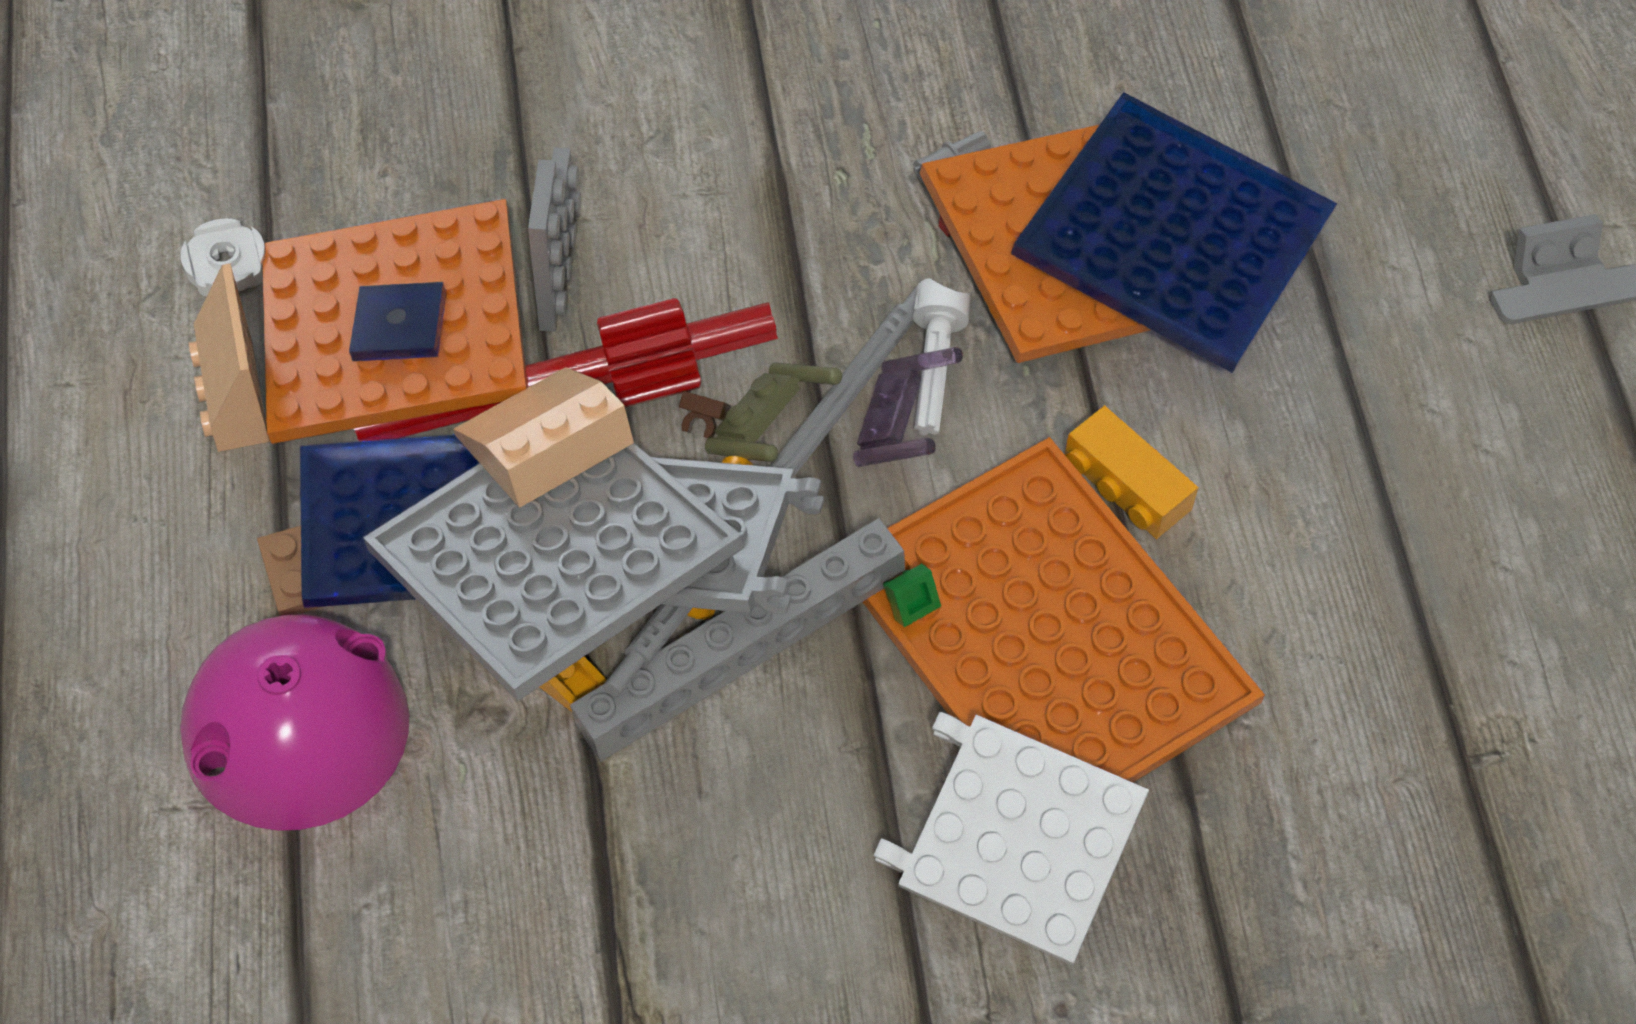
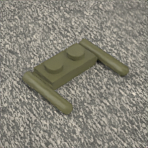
[705,362,842,462]

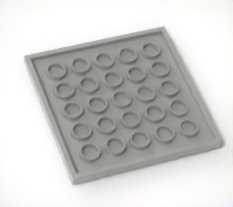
[363,443,744,701]

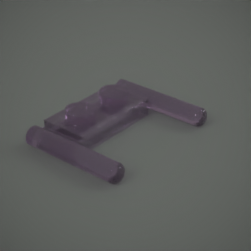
[853,347,963,467]

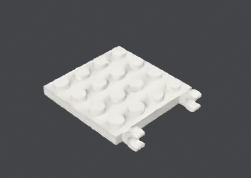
[873,712,1149,965]

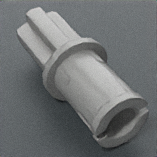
[913,131,991,184]

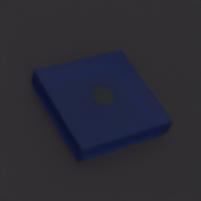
[349,282,447,361]

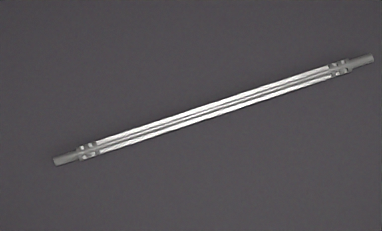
[603,282,920,697]

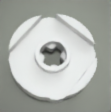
[181,218,266,297]

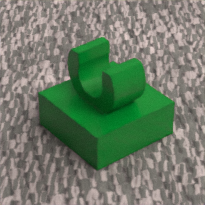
[883,563,941,627]

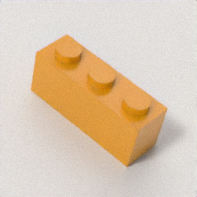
[1064,405,1199,540]

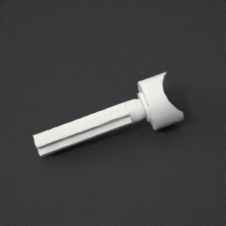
[912,278,972,436]

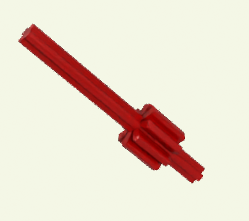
[355,298,778,448]

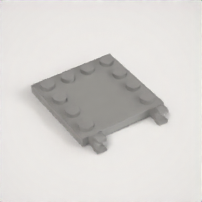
[651,457,825,614]

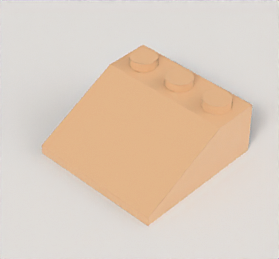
[189,263,270,452]
[453,367,634,508]

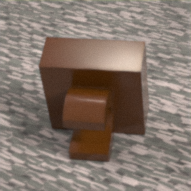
[679,391,731,438]

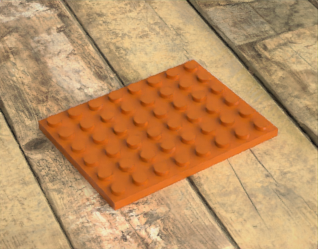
[863,437,1265,783]

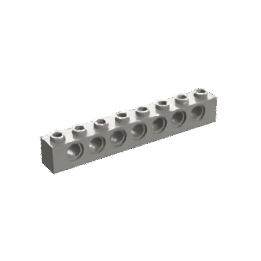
[570,518,905,762]

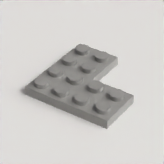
[528,147,581,332]

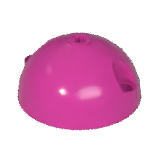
[180,615,409,831]

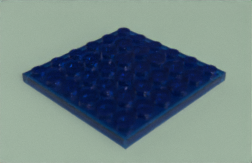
[1011,92,1337,373]

